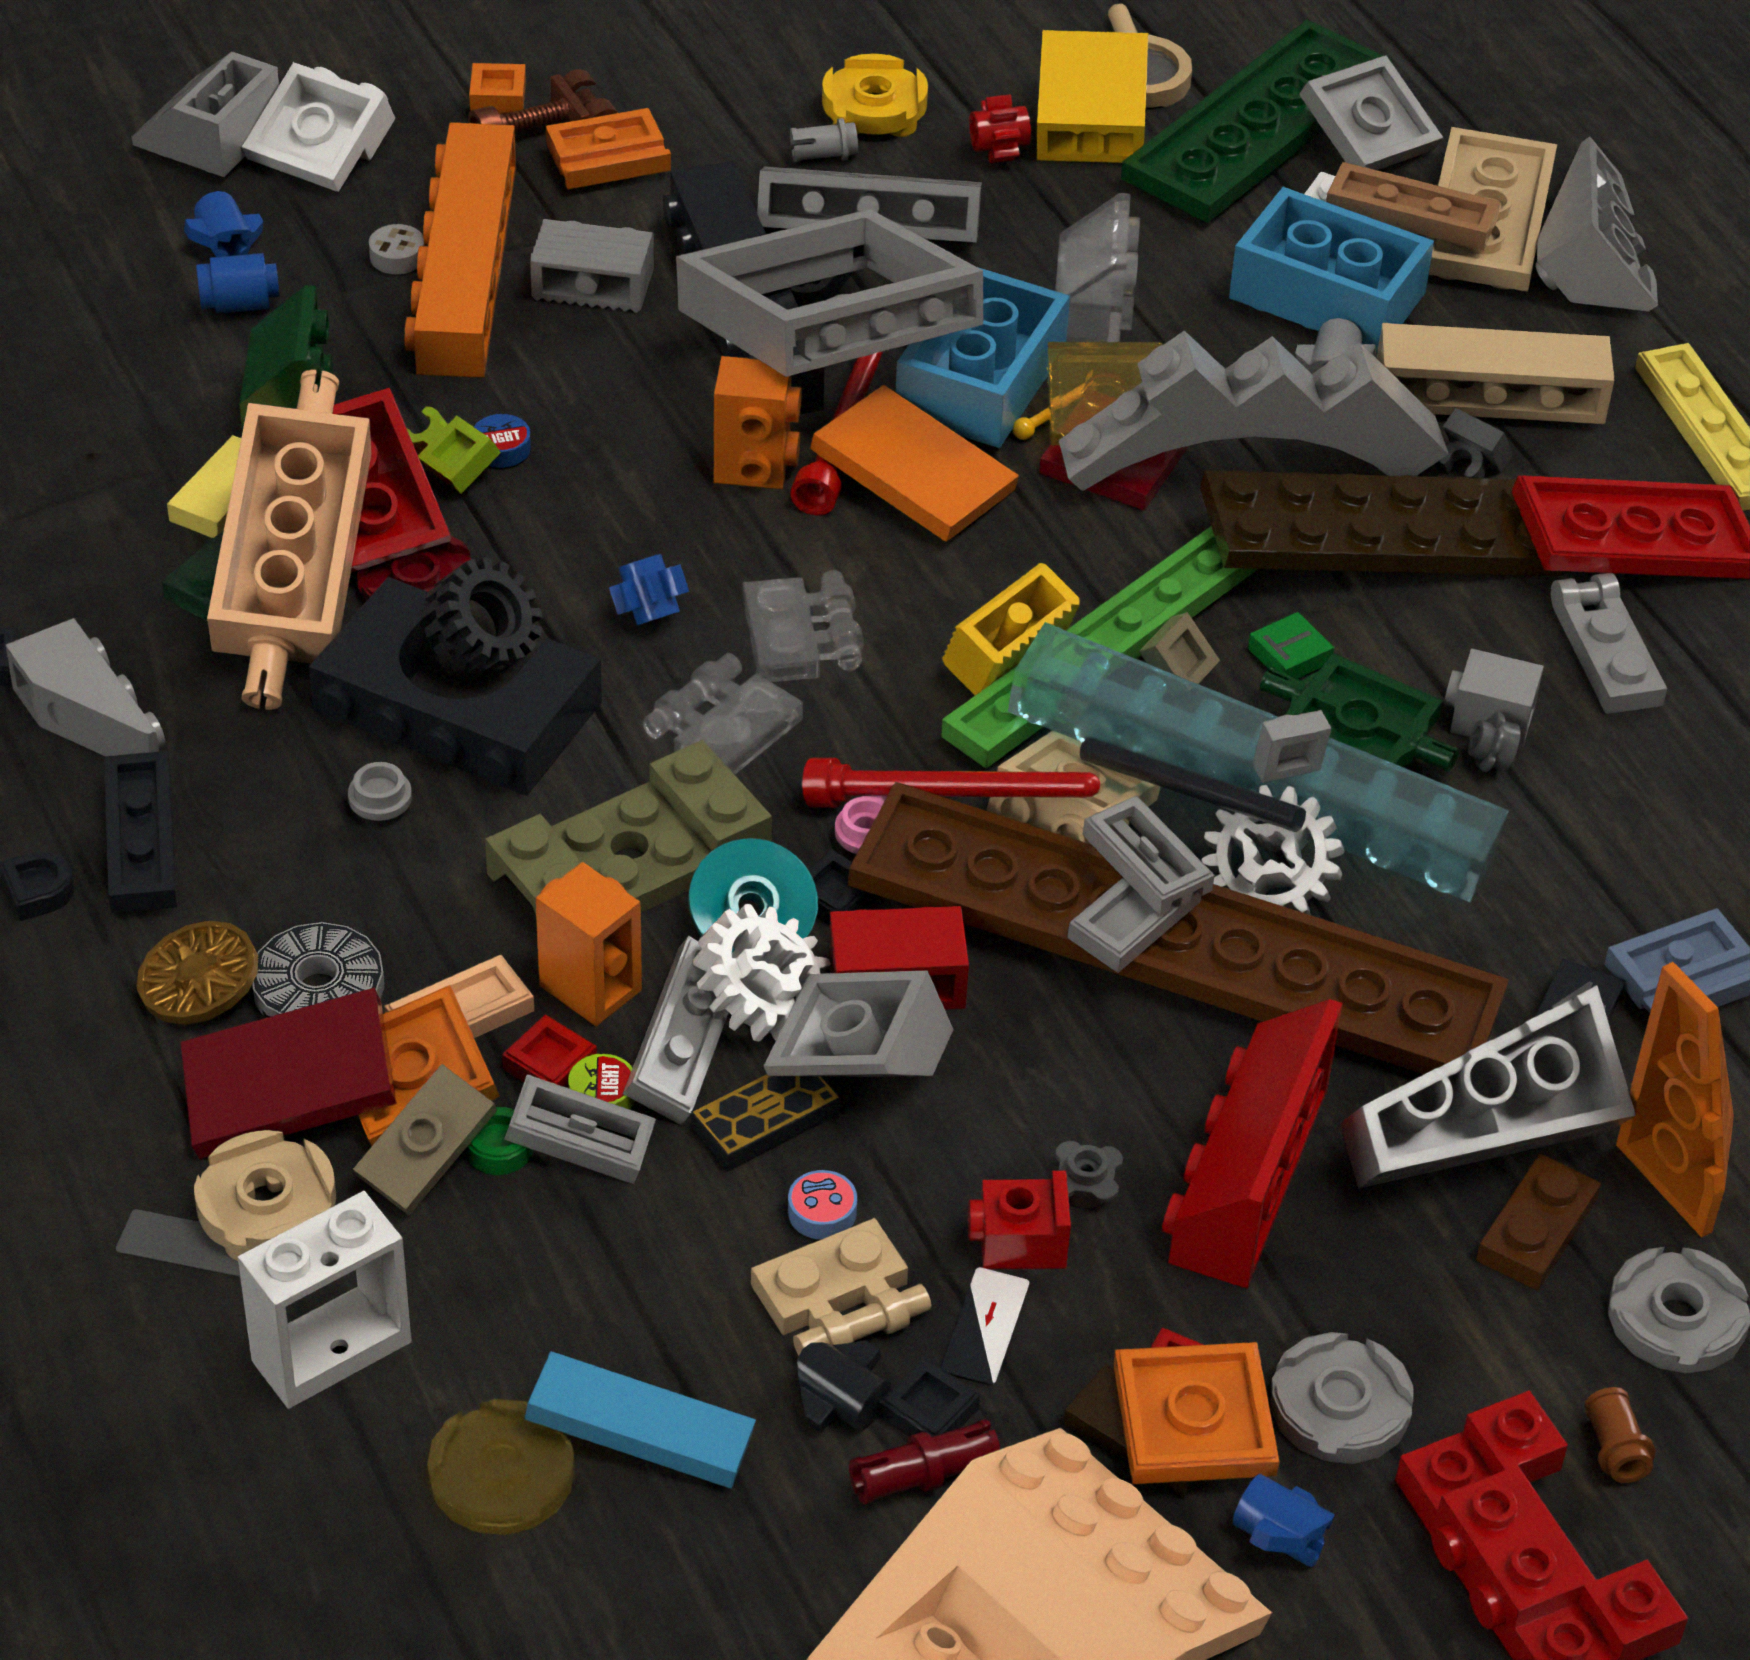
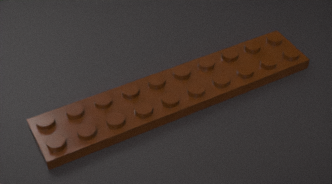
[848,782,1509,1074]

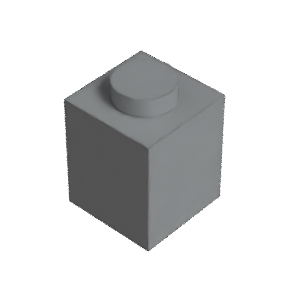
[1444,648,1544,750]

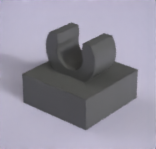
[1439,408,1513,479]

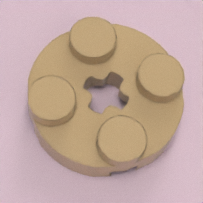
[194,1130,336,1261]

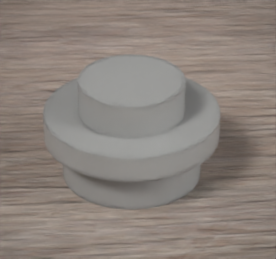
[348,762,412,821]

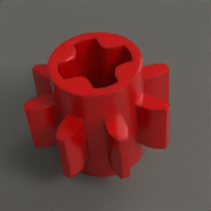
[969,94,1031,163]

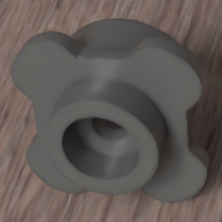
[1051,1141,1123,1208]

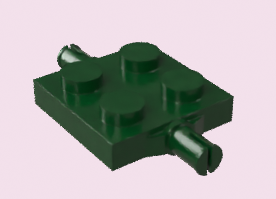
[1260,653,1459,791]

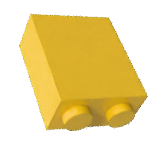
[1037,30,1148,163]

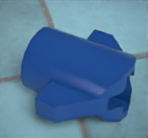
[184,191,264,257]
[1233,1474,1335,1567]

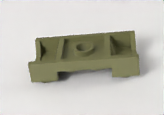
[485,739,772,914]

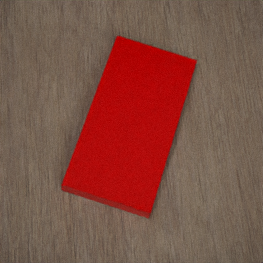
[1512,475,1750,579]

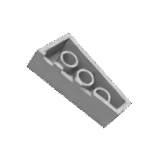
[1340,985,1636,1189]

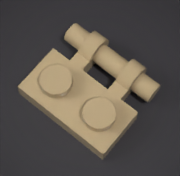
[751,1218,931,1356]

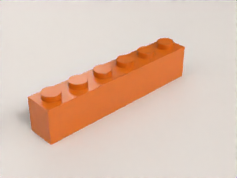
[405,122,516,378]

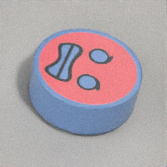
[788,1170,857,1240]

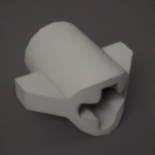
[1295,318,1377,374]

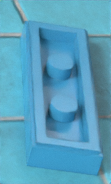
[525,1351,756,1489]

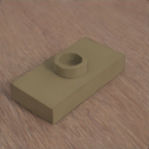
[353,1064,497,1216]

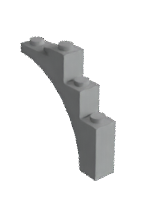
[1059,331,1449,491]

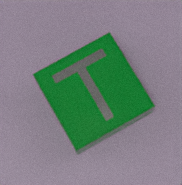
[1248,612,1335,679]

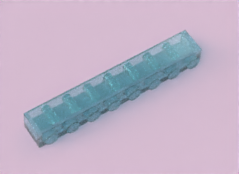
[1008,622,1509,903]

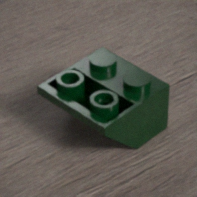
[239,285,333,433]

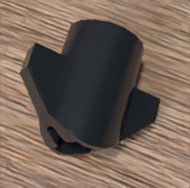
[797,1340,891,1433]

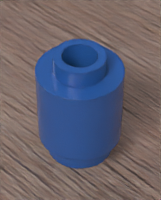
[196,253,280,314]

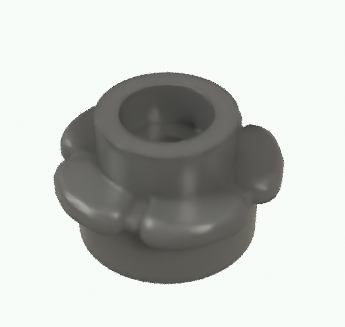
[1468,712,1520,772]

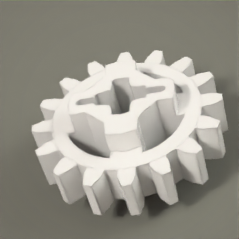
[1202,785,1344,915]
[693,904,831,1042]

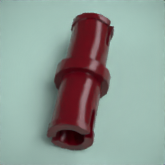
[849,1419,1000,1505]

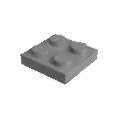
[1299,55,1443,170]

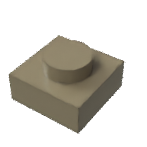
[1139,612,1220,700]

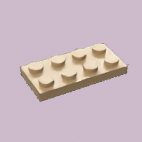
[1426,127,1557,292]

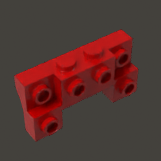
[1395,1390,1688,1660]

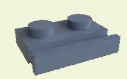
[1604,908,1750,1013]

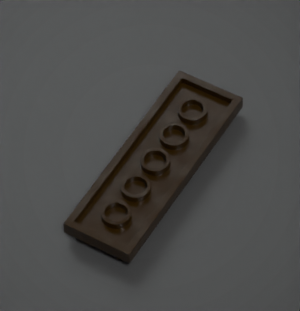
[1200,470,1564,576]

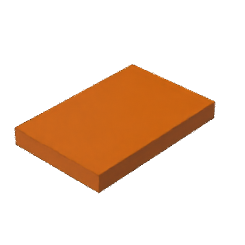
[810,385,1019,542]

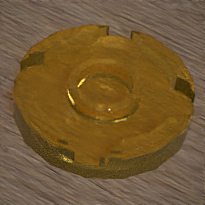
[427,1399,575,1535]

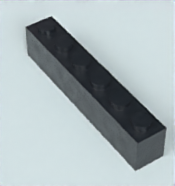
[663,161,825,414]

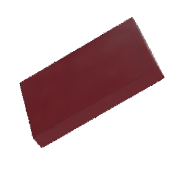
[181,987,397,1159]

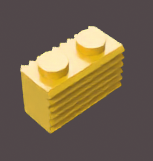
[942,563,1079,695]

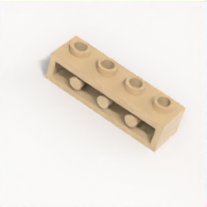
[1377,323,1614,424]

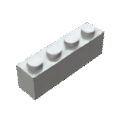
[757,166,982,242]

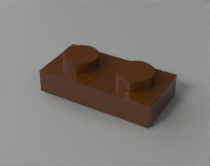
[1476,1154,1602,1291]

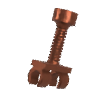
[468,69,618,133]

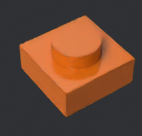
[469,63,526,114]

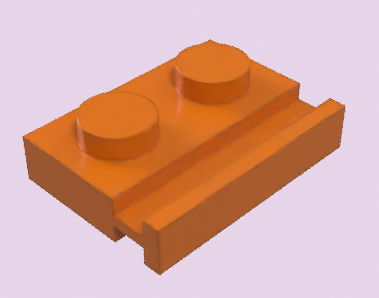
[546,108,671,189]

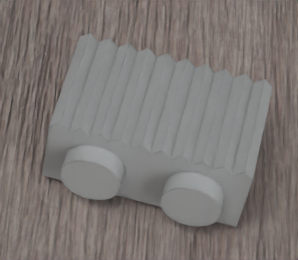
[530,219,654,313]

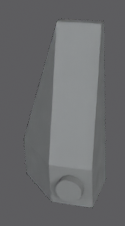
[1535,137,1658,311]

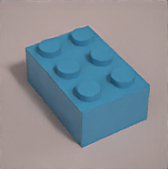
[1229,187,1434,353]
[896,267,1070,448]

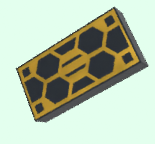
[690,1073,841,1171]

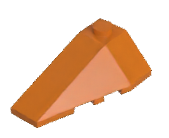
[1616,962,1734,1238]

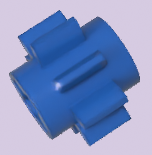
[609,554,689,625]

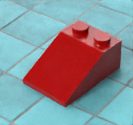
[332,387,451,573]

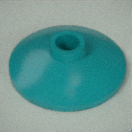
[688,838,818,953]

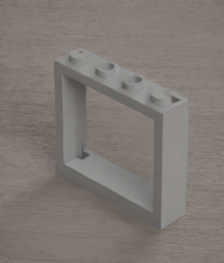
[676,209,983,377]

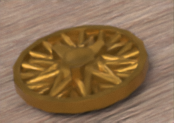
[137,920,258,1025]

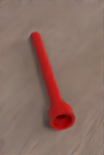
[790,351,884,516]
[802,757,1100,808]

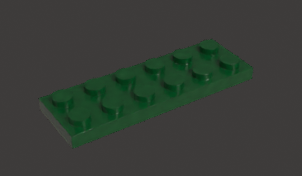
[1121,19,1392,223]

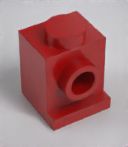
[968,1171,1071,1269]

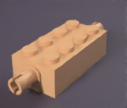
[207,370,371,710]

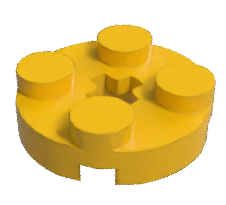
[822,54,928,137]

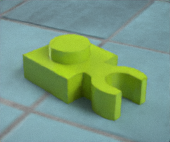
[407,407,501,494]

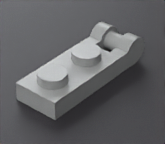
[1551,573,1667,714]

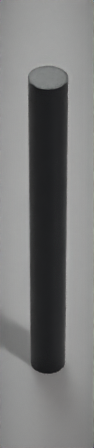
[1080,736,1306,832]

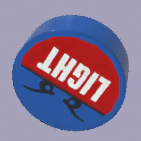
[474,414,531,468]

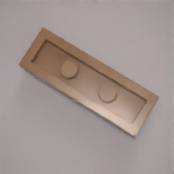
[1326,162,1501,251]

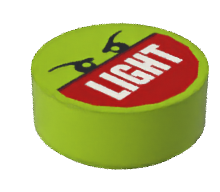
[568,1054,635,1110]

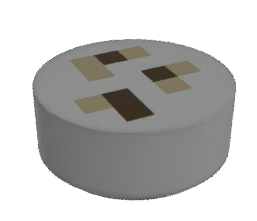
[369,224,425,274]

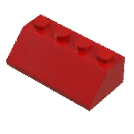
[1162,999,1343,1289]

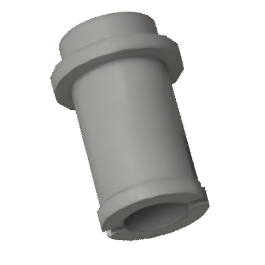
[790,118,858,163]

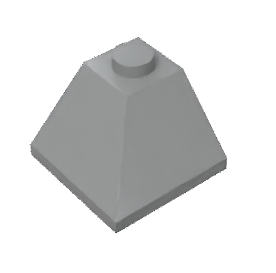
[764,971,954,1077]

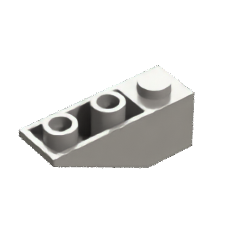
[6,618,165,756]

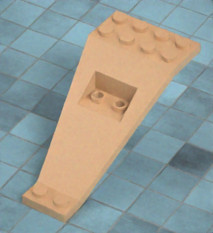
[806,1428,1272,1660]

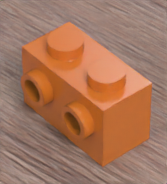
[714,356,801,489]
[536,862,642,1027]

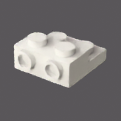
[241,62,395,192]

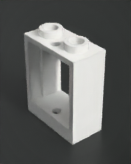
[237,1191,412,1409]

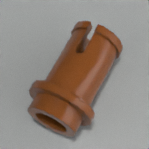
[1584,1387,1656,1483]

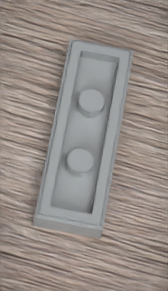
[623,936,729,1125]

